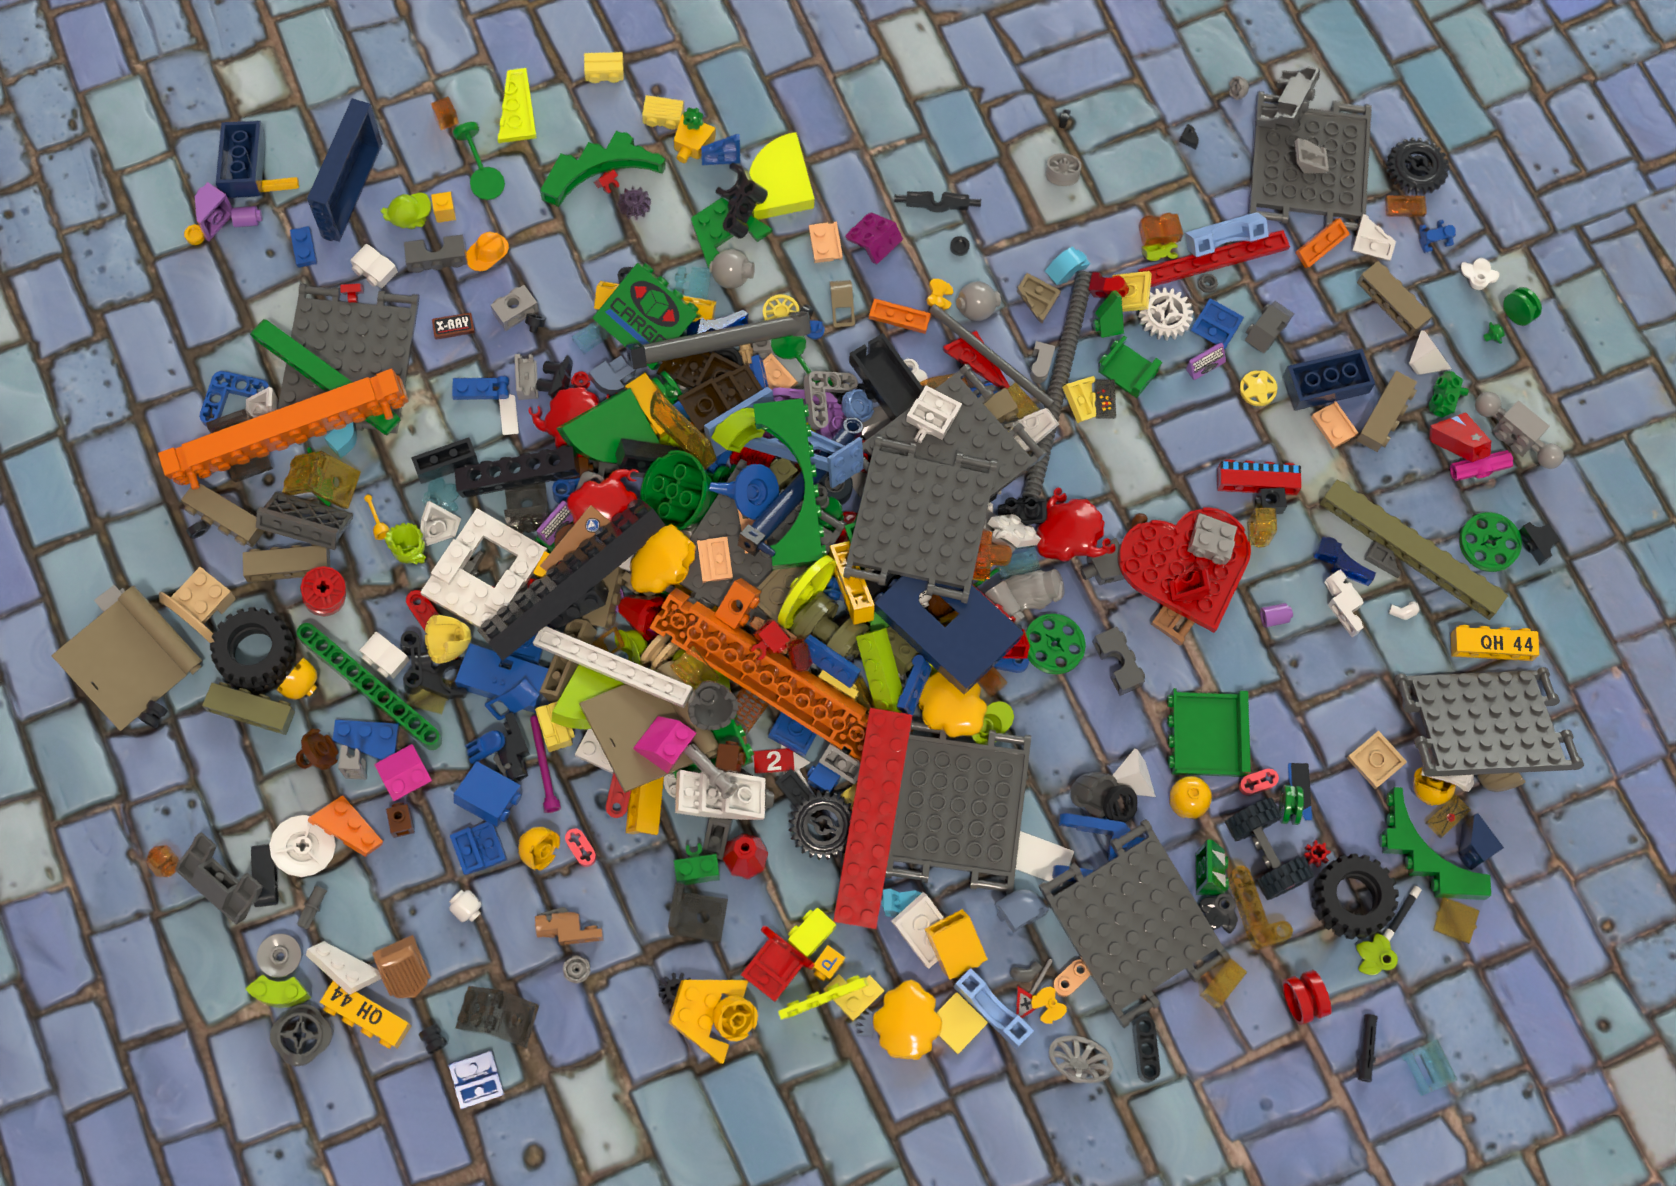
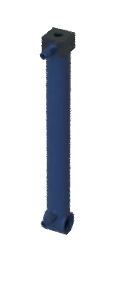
[738,417,867,557]

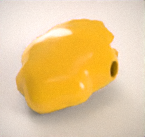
[629,525,696,593]
[918,672,987,738]
[873,979,942,1060]

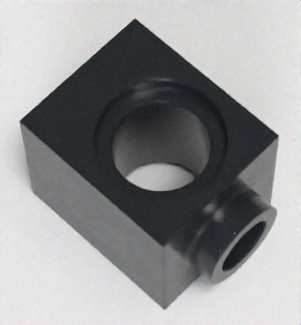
[1254,488,1287,515]

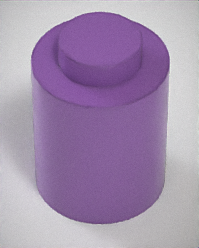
[231,206,262,228]
[1260,603,1293,628]

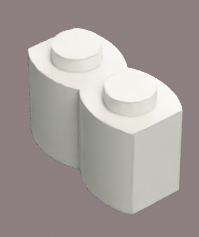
[350,244,398,288]
[359,632,410,679]

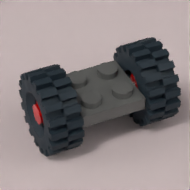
[1225,797,1315,900]

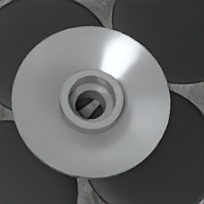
[257,934,301,978]

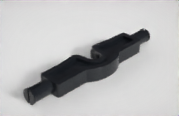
[894,191,981,212]

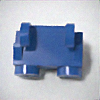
[1419,220,1456,253]

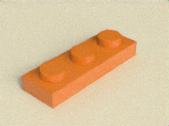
[1295,218,1350,268]
[869,298,931,334]

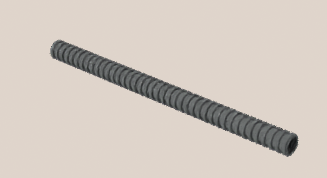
[1022,271,1092,499]

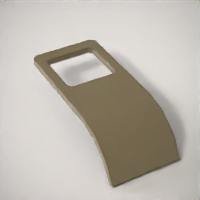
[830,280,855,327]

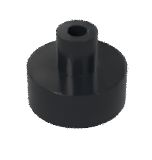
[525,313,546,333]

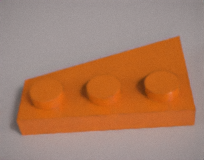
[308,795,383,857]

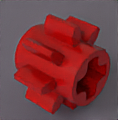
[1303,840,1331,868]

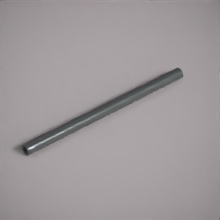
[929,304,1055,409]

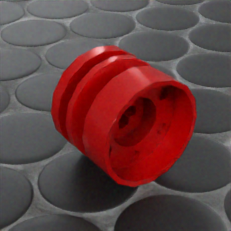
[301,566,346,617]

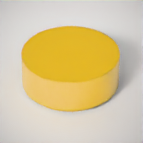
[184,224,205,245]

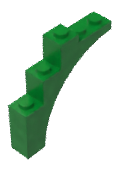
[540,131,666,207]
[1379,787,1491,900]

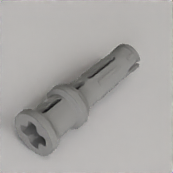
[684,744,738,799]

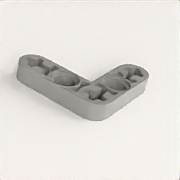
[804,371,858,430]

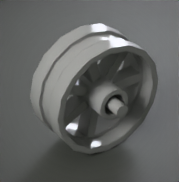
[1046,153,1081,186]

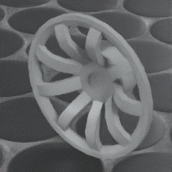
[1049,1036,1113,1083]

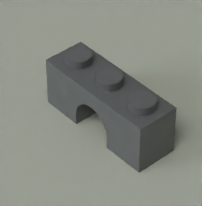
[404,234,468,273]
[1092,627,1145,696]

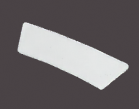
[499,394,519,435]

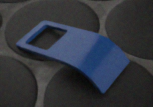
[485,678,540,720]

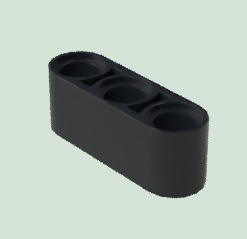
[251,844,279,907]
[1133,1016,1161,1083]

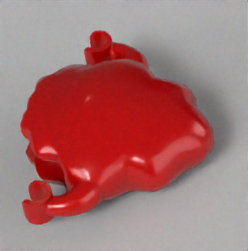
[528,387,617,457]
[567,469,639,525]
[1037,487,1116,562]

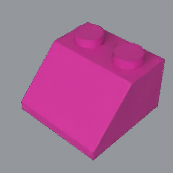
[633,716,696,774]
[374,744,432,802]

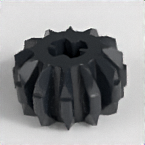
[658,973,691,1010]

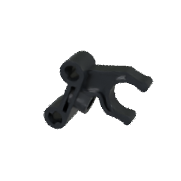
[716,162,768,239]
[400,631,467,700]

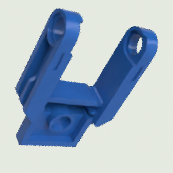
[1052,813,1145,883]

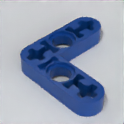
[199,371,269,427]

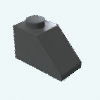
[702,817,733,860]

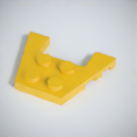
[668,980,748,1064]

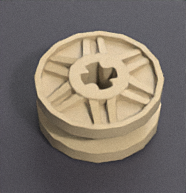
[640,634,680,671]

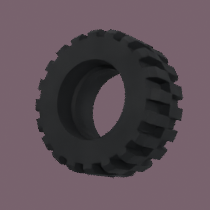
[210,607,296,691]
[1311,854,1399,939]

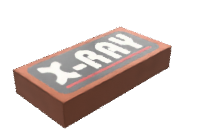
[432,313,475,340]

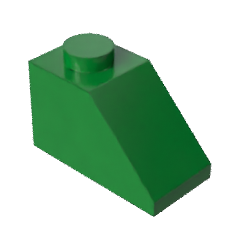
[1093,291,1124,338]

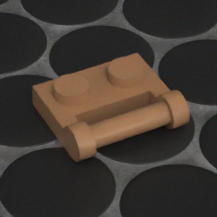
[1151,606,1195,645]

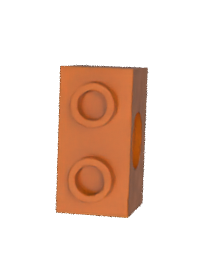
[714,578,761,630]

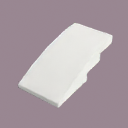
[675,770,765,820]

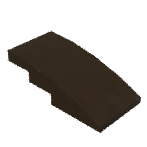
[656,351,741,390]
[677,363,763,432]

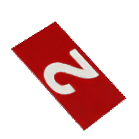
[753,748,794,774]

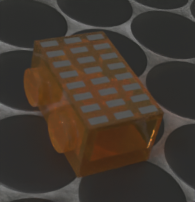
[734,688,769,735]

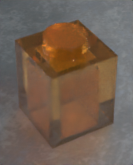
[431,96,459,130]

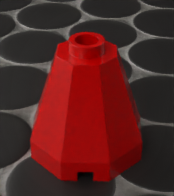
[618,595,666,641]
[722,833,768,880]

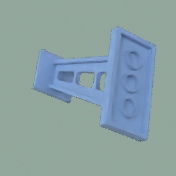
[704,387,864,488]

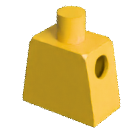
[674,114,716,163]

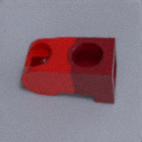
[1089,272,1129,298]

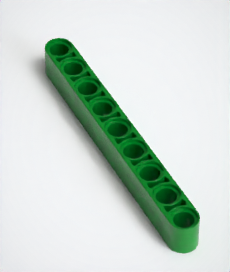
[250,319,401,436]
[296,623,442,750]

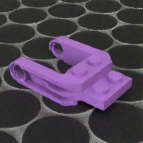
[770,388,847,454]

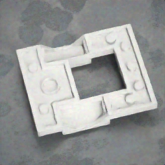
[420,508,547,628]

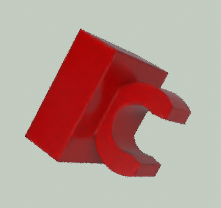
[594,169,619,194]
[340,283,364,303]

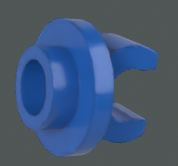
[807,320,825,339]

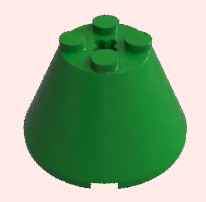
[640,450,718,530]

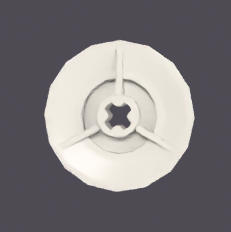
[269,815,336,877]

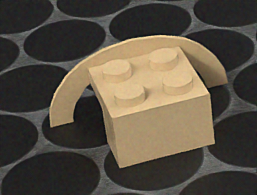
[159,567,236,643]

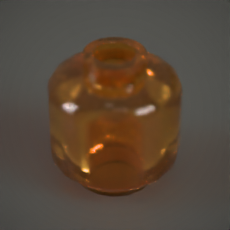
[146,845,179,877]

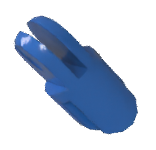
[465,730,505,764]

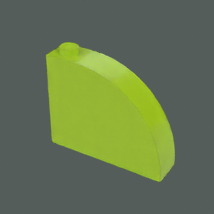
[551,665,625,729]

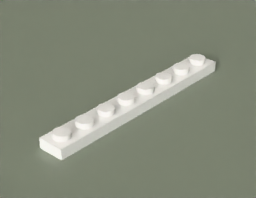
[533,626,693,708]

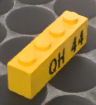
[1450,625,1539,661]
[320,980,411,1049]

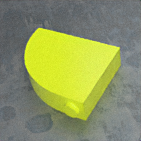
[749,132,815,220]

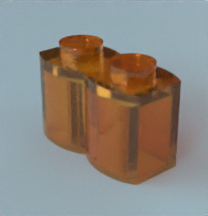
[1138,213,1184,246]

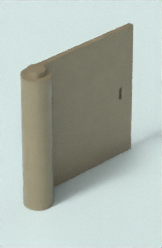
[51,586,203,731]
[579,661,719,793]

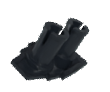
[536,355,573,399]
[998,497,1047,524]

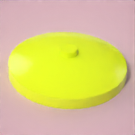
[777,556,836,629]

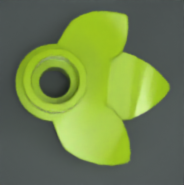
[1356,933,1398,975]

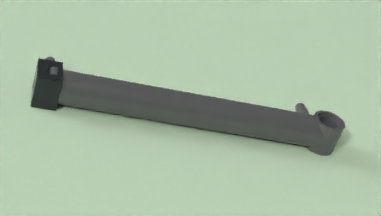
[626,311,811,370]

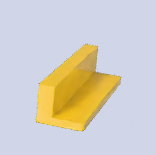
[625,776,664,835]

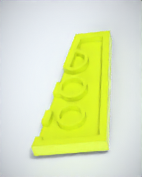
[498,68,537,143]
[778,975,869,1019]

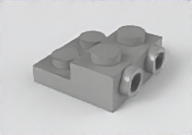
[1187,513,1237,565]

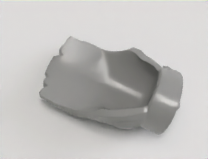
[998,569,1065,611]

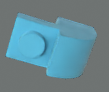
[1045,247,1091,285]
[324,422,357,458]
[881,889,922,918]

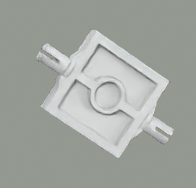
[987,514,1041,548]

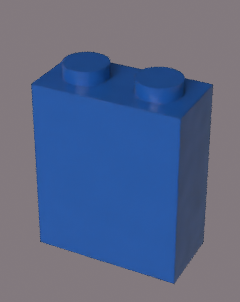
[454,761,522,827]

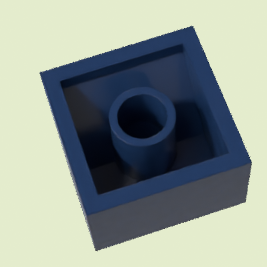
[1459,813,1504,870]

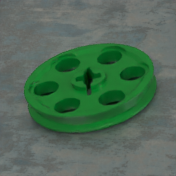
[1459,512,1522,572]
[1026,614,1086,675]

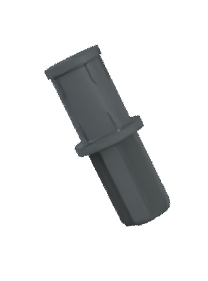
[297,885,327,929]

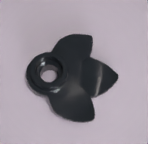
[1198,893,1238,934]

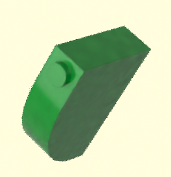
[556,388,660,463]

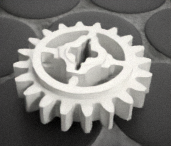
[1138,287,1193,341]

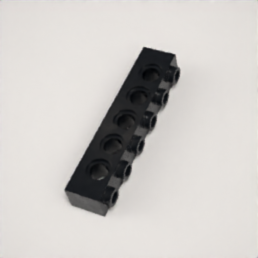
[454,445,580,498]

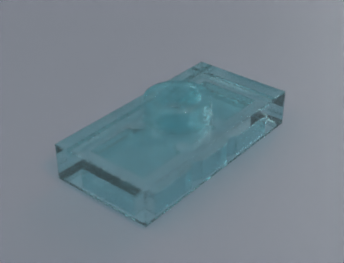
[572,321,611,354]

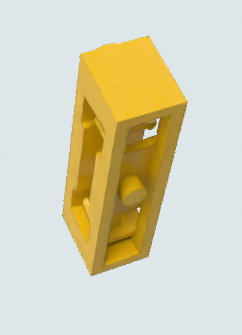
[829,541,874,625]

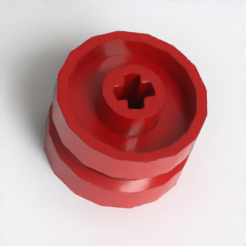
[1282,970,1332,1025]

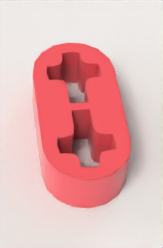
[1239,769,1279,796]
[565,829,596,867]

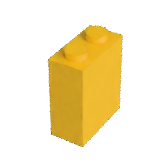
[924,909,988,980]

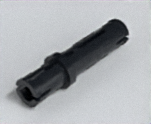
[1358,1014,1378,1082]

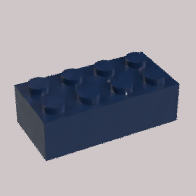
[216,121,266,198]
[1283,349,1375,411]

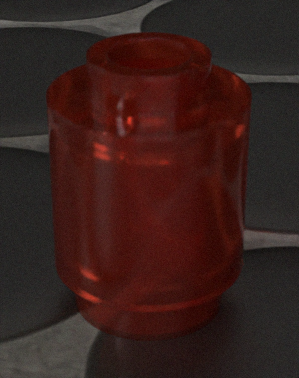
[787,639,813,672]

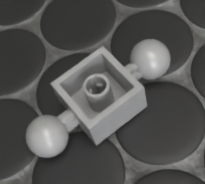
[1475,392,1564,469]

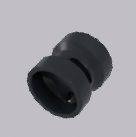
[138,700,168,729]
[418,1024,448,1054]

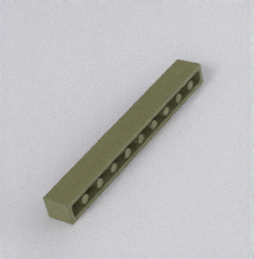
[1320,479,1508,620]

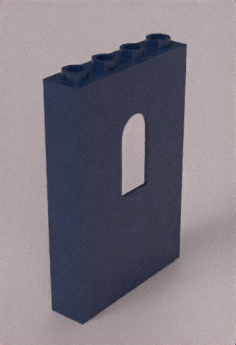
[307,98,383,242]
[874,576,1024,695]

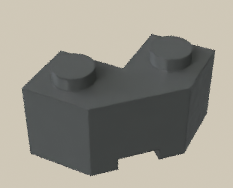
[1245,301,1294,353]

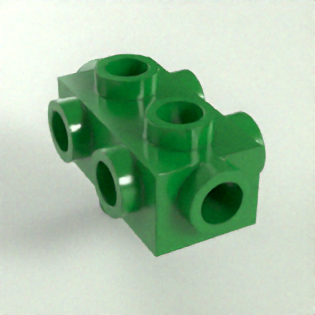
[1429,371,1469,418]

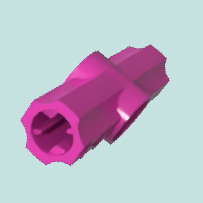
[1450,450,1513,481]

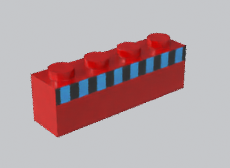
[1217,460,1302,495]

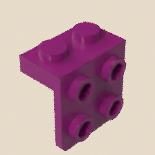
[845,213,903,264]

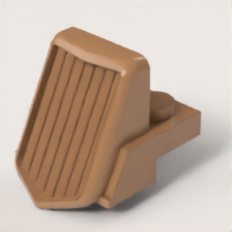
[372,935,431,998]

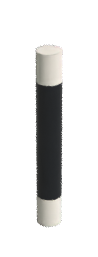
[1383,886,1422,941]

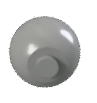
[709,249,755,289]
[956,282,1001,321]

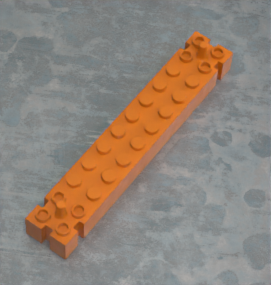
[158,369,409,490]
[650,588,869,762]

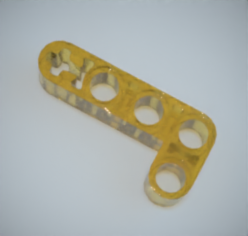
[1228,866,1293,950]

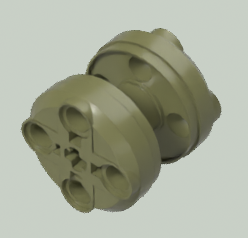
[790,591,871,662]

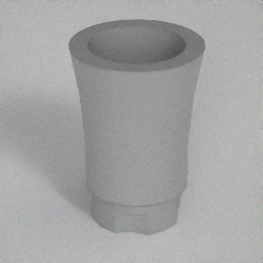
[984,580,1025,624]

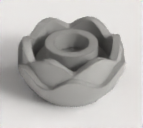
[1229,76,1249,100]
[563,955,590,983]

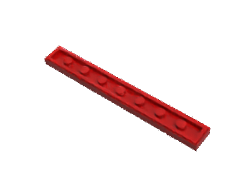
[1138,230,1290,288]

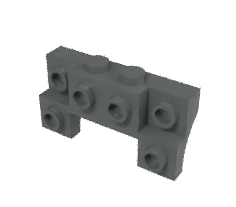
[1257,66,1320,129]
[175,832,263,925]

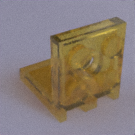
[282,451,361,509]

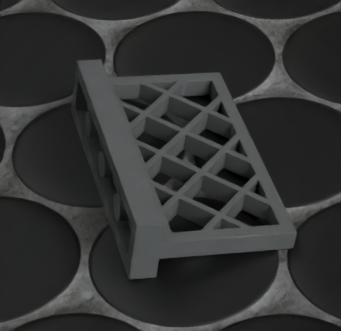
[256,492,353,550]

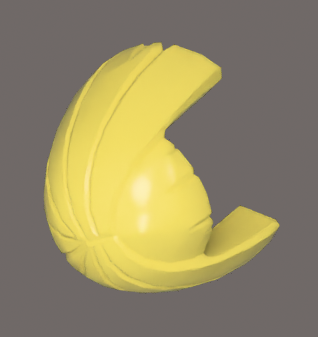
[425,615,471,664]

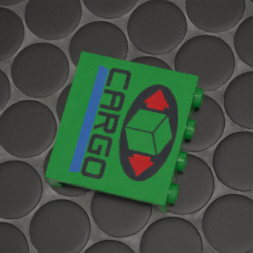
[593,262,702,370]

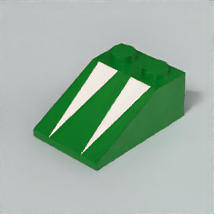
[1195,839,1229,896]

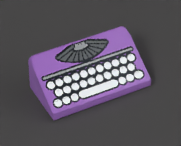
[1186,343,1226,380]
[537,501,573,546]

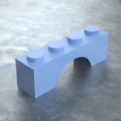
[1185,212,1269,257]
[954,968,1034,1049]

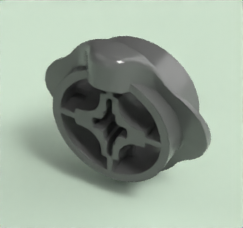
[270,1004,332,1066]

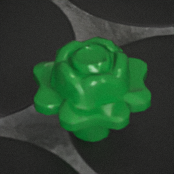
[683,107,704,130]
[1483,322,1505,344]

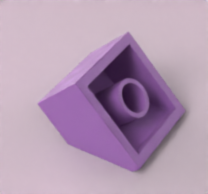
[195,182,232,241]

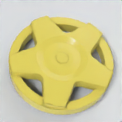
[1240,370,1277,406]

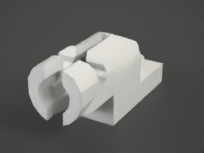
[1324,569,1364,637]

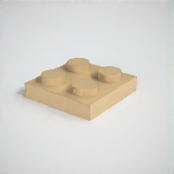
[1347,731,1407,789]

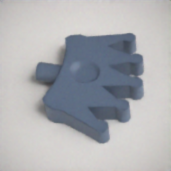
[856,1008,874,1037]

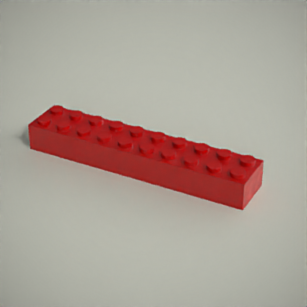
[833,708,912,929]

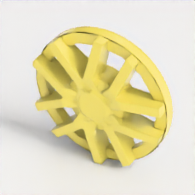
[763,294,800,320]

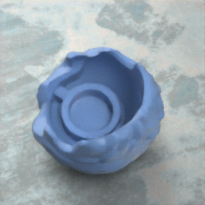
[841,389,874,422]

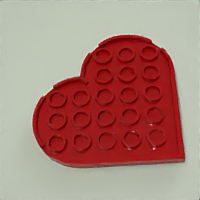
[1118,507,1251,633]

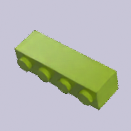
[856,628,903,713]

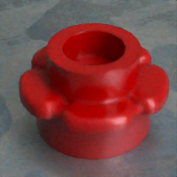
[571,371,591,389]

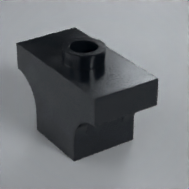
[1519,522,1560,566]

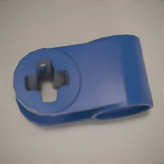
[552,478,580,503]

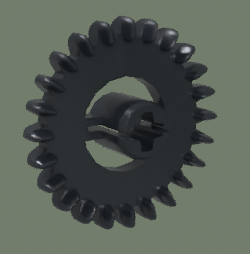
[1386,137,1450,195]
[788,790,852,860]

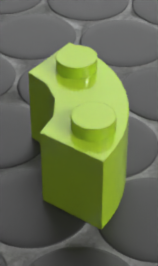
[711,408,765,453]
[245,974,312,1008]

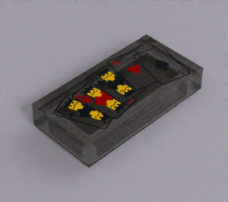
[1094,379,1116,419]

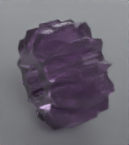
[618,186,651,220]

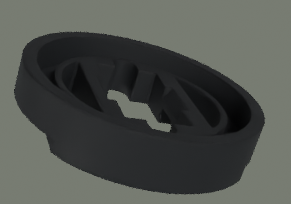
[1103,785,1138,823]

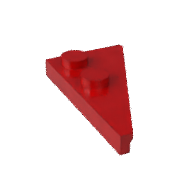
[943,330,1010,391]

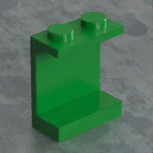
[1098,336,1162,399]

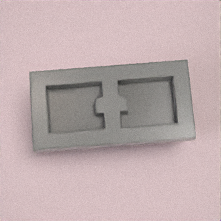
[515,354,539,400]
[338,745,367,780]

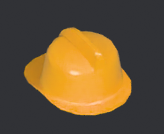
[467,232,509,271]

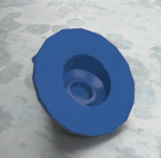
[709,464,779,520]

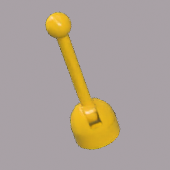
[364,494,390,540]

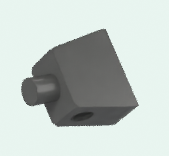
[1080,538,1125,585]

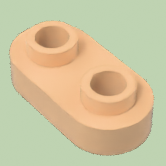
[1053,959,1090,997]

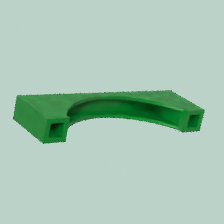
[753,398,827,570]

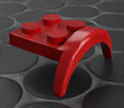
[741,925,815,1002]

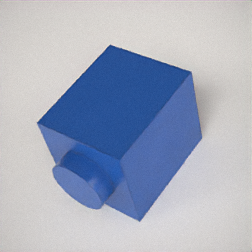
[807,762,841,796]

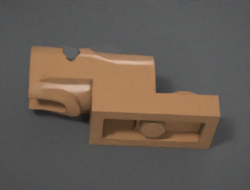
[535,907,604,946]

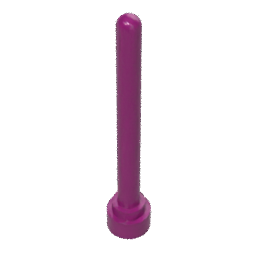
[530,715,561,813]

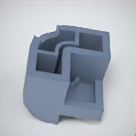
[588,356,637,395]
[994,890,1049,933]

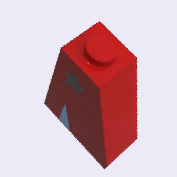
[1429,412,1492,462]

